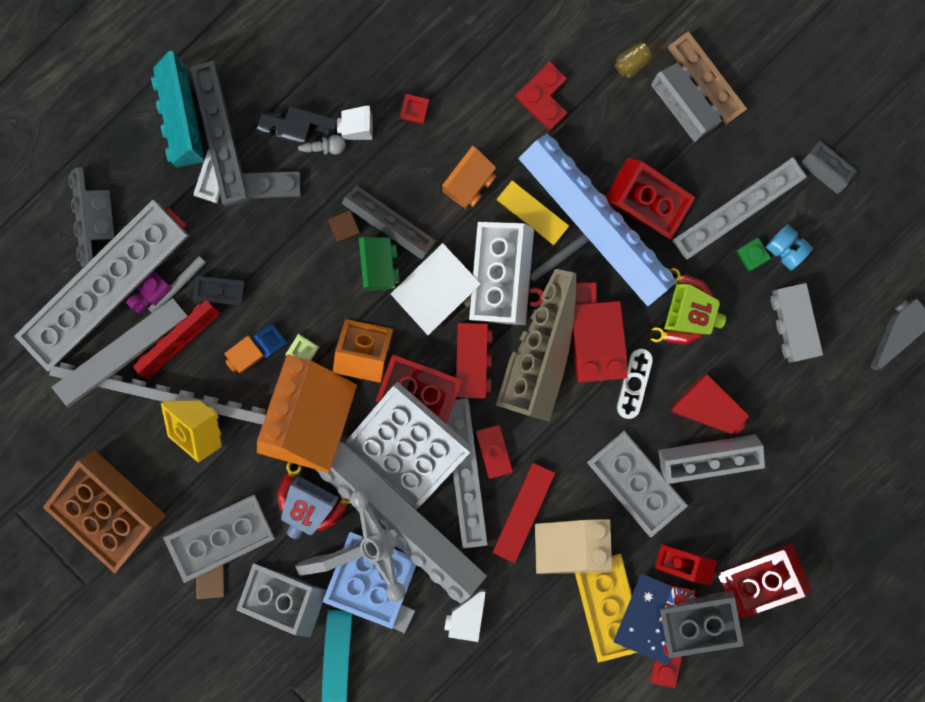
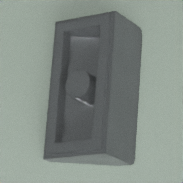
[801,140,857,194]

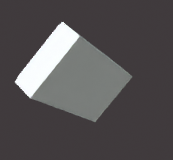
[193,149,220,204]

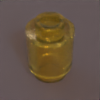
[615,42,652,77]

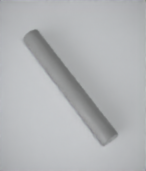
[148,256,206,313]

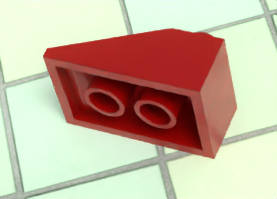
[606,158,695,240]
[572,301,628,382]
[376,355,463,424]
[718,543,812,619]

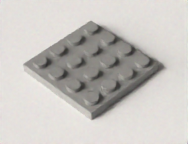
[344,382,473,510]

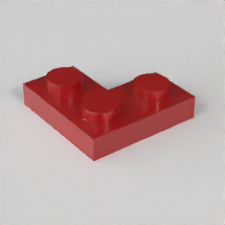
[515,62,567,131]

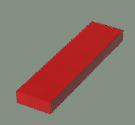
[492,463,555,563]

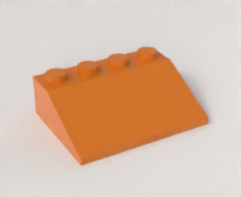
[257,354,357,473]

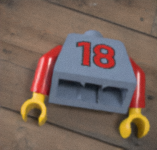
[277,462,351,539]

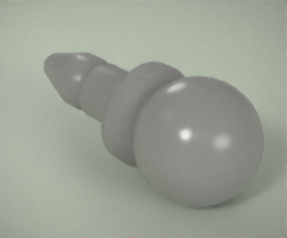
[298,135,345,155]

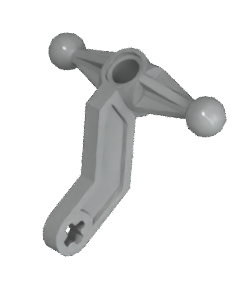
[295,489,405,602]

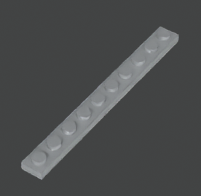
[49,362,266,424]

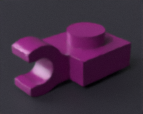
[126,271,172,314]

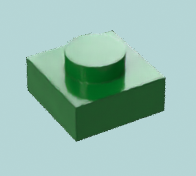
[736,238,771,272]

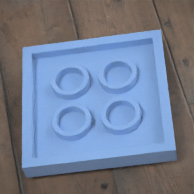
[323,532,416,629]

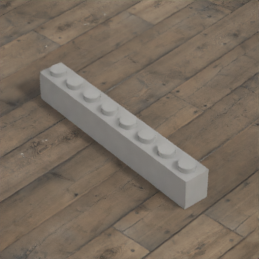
[316,441,487,604]

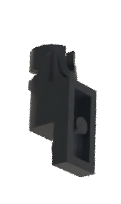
[257,106,337,146]

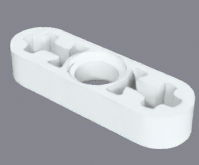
[617,349,652,419]

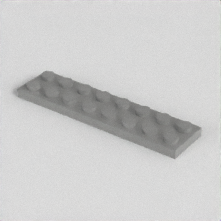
[15,200,189,372]

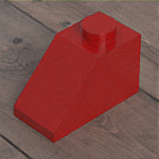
[655,545,717,585]

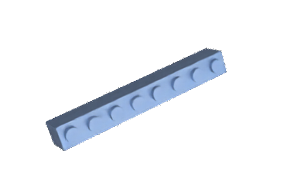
[519,134,676,306]

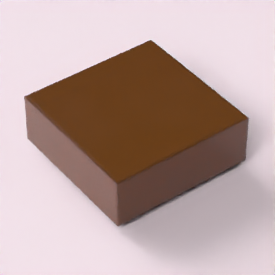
[328,210,360,243]

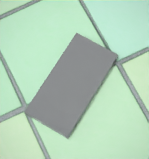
[587,431,688,538]
[163,494,275,583]

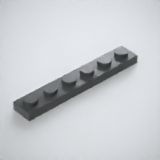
[190,61,249,207]

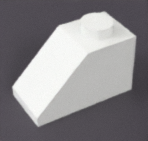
[337,106,373,140]
[444,589,486,642]

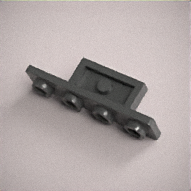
[69,167,114,267]

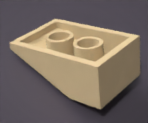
[535,520,612,574]

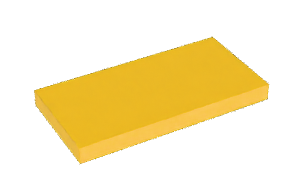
[575,554,637,663]

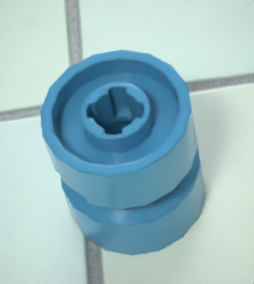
[766,224,813,271]

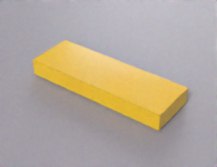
[497,181,569,246]

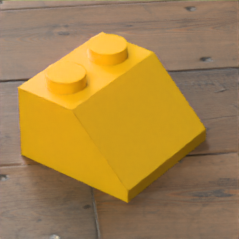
[161,401,222,463]

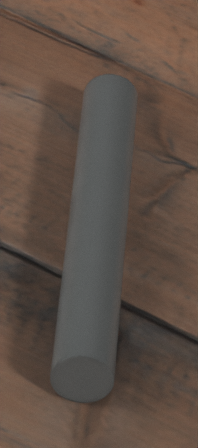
[530,234,590,282]

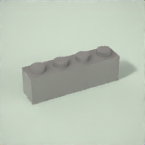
[659,434,765,484]

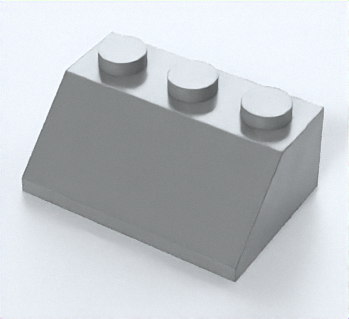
[651,62,722,142]

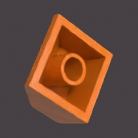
[442,146,496,209]
[333,319,393,383]

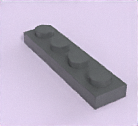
[342,185,436,259]

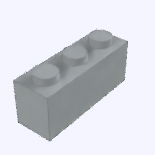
[771,283,823,362]

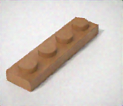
[668,31,747,125]

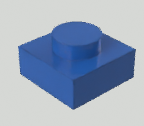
[251,324,287,358]

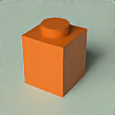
[224,336,265,374]

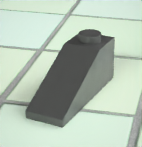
[871,299,925,370]

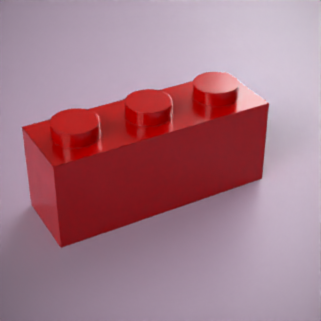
[456,323,492,398]

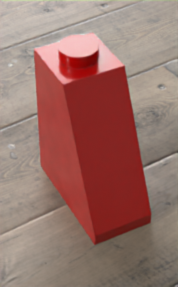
[669,374,749,434]

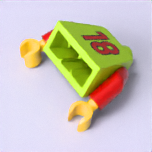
[651,268,726,344]

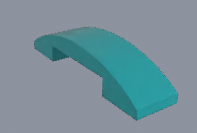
[322,609,353,702]

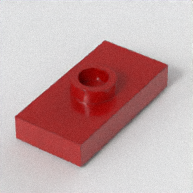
[476,425,513,479]

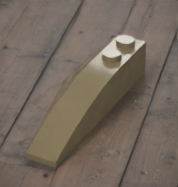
[496,269,576,421]

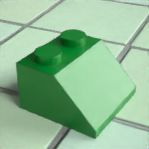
[359,237,399,291]

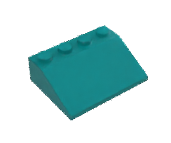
[151,51,205,168]

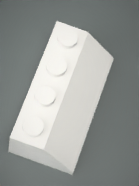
[469,222,534,325]

